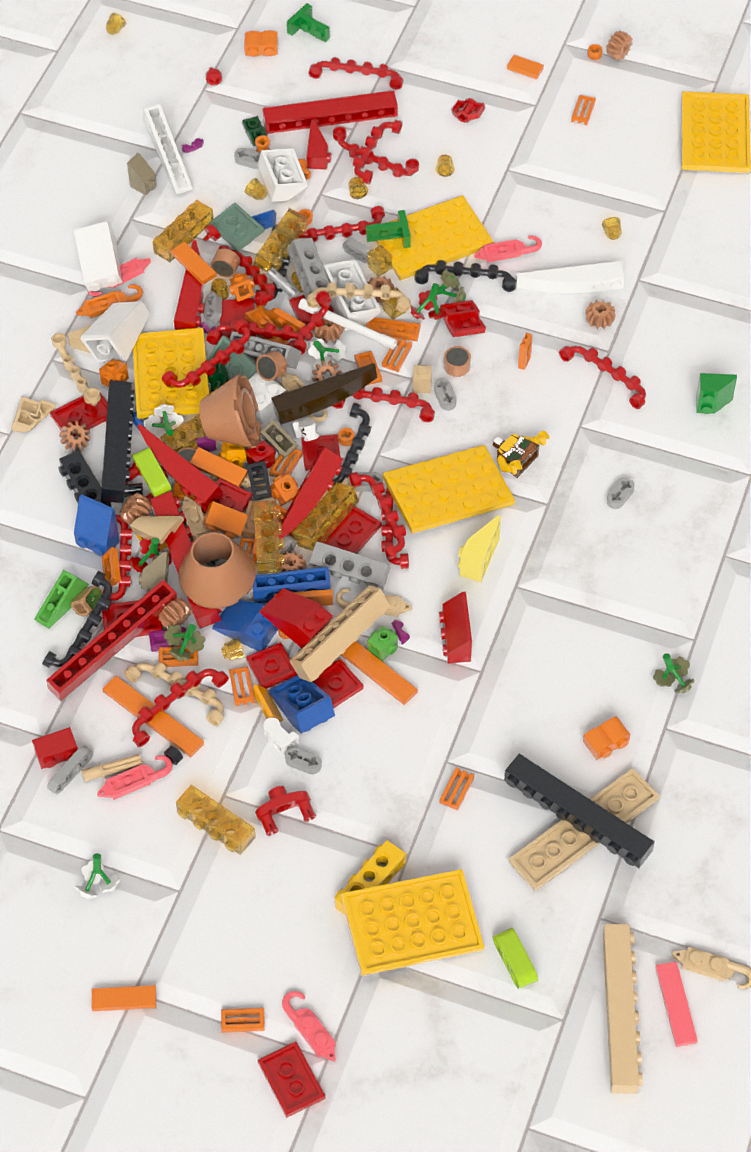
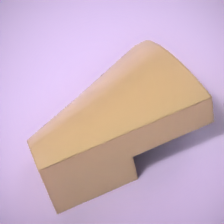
[11,397,56,432]
[130,516,184,544]

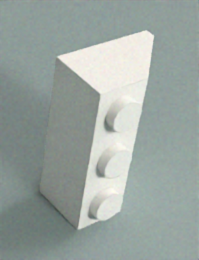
[258,148,308,202]

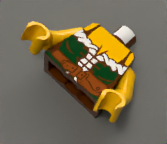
[493,431,550,478]

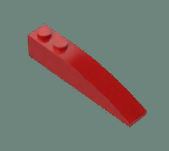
[174,240,205,330]
[137,424,224,508]
[268,447,343,547]

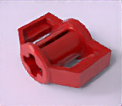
[451,98,485,123]

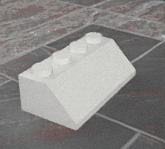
[323,259,381,330]

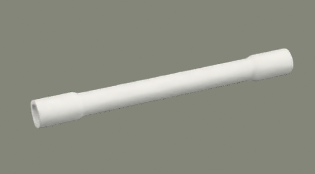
[299,298,398,350]

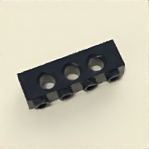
[58,450,112,507]

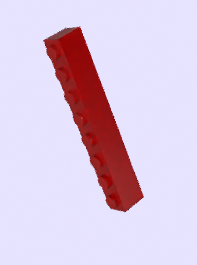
[262,90,398,134]
[150,491,222,629]
[46,580,177,701]

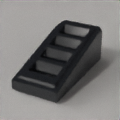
[247,461,272,501]

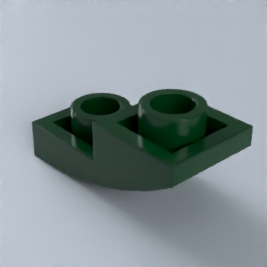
[242,116,268,146]
[207,362,228,393]

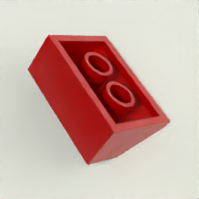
[439,592,472,664]

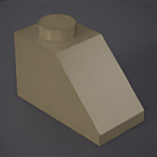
[127,153,157,195]
[260,419,299,458]
[139,552,170,590]

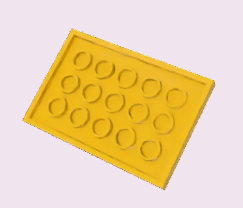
[682,91,751,173]
[375,195,494,281]
[133,328,209,419]
[382,445,515,534]
[341,869,485,976]

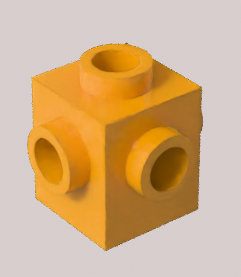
[218,442,246,468]

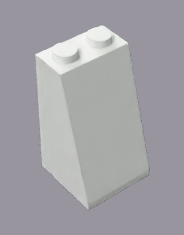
[74,221,123,292]
[80,301,150,363]

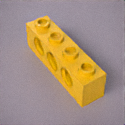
[335,840,406,915]

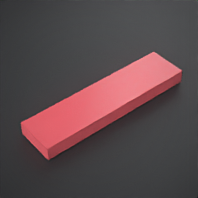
[656,962,698,1047]

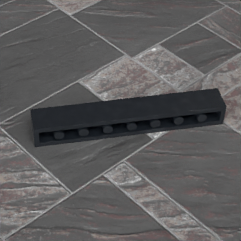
[101,380,135,503]
[504,753,655,868]

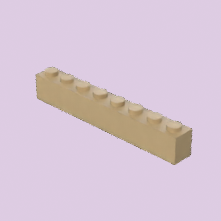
[603,924,643,1094]

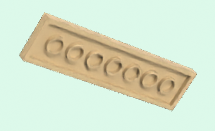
[508,768,660,892]

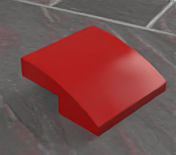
[440,300,486,337]

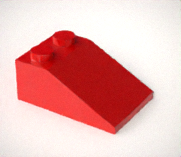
[259,588,333,649]

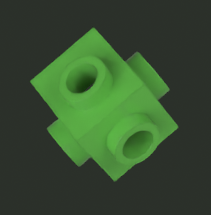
[367,626,398,661]

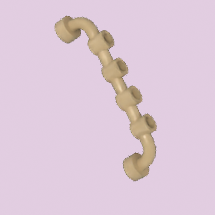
[307,282,411,312]
[51,333,101,406]
[124,662,224,726]

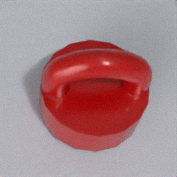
[205,67,222,85]
[203,224,221,242]

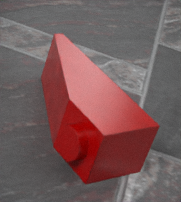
[306,120,332,170]

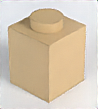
[413,365,432,394]

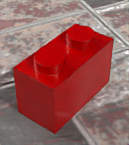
[32,727,78,769]

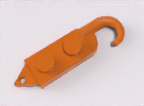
[76,284,143,318]
[256,305,314,338]

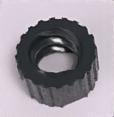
[164,746,183,765]

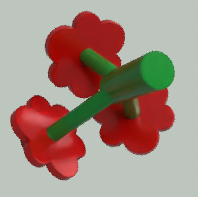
[410,283,443,320]
[130,538,172,573]

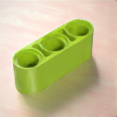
[132,447,172,497]
[492,928,538,989]

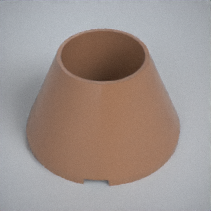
[199,374,261,448]
[179,532,256,609]

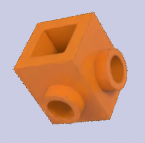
[228,273,255,301]
[99,359,129,387]
[270,474,299,506]

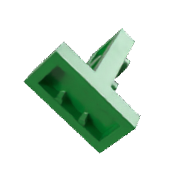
[287,3,330,42]
[366,210,411,248]

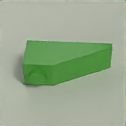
[34,569,89,628]

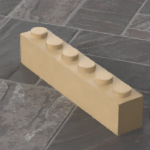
[290,586,390,682]

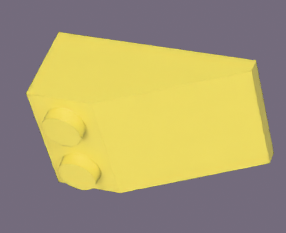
[458,516,501,582]

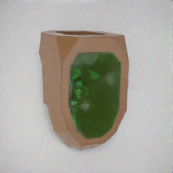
[71,586,103,617]

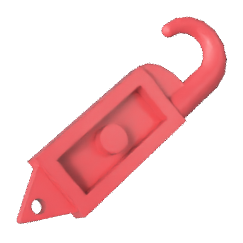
[474,236,542,263]
[87,258,151,297]
[97,755,172,800]
[282,991,336,1062]

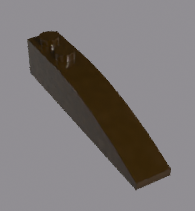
[271,363,377,425]

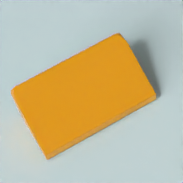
[253,684,283,722]

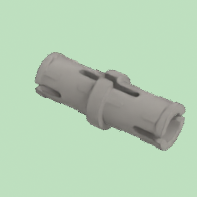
[265,267,299,298]

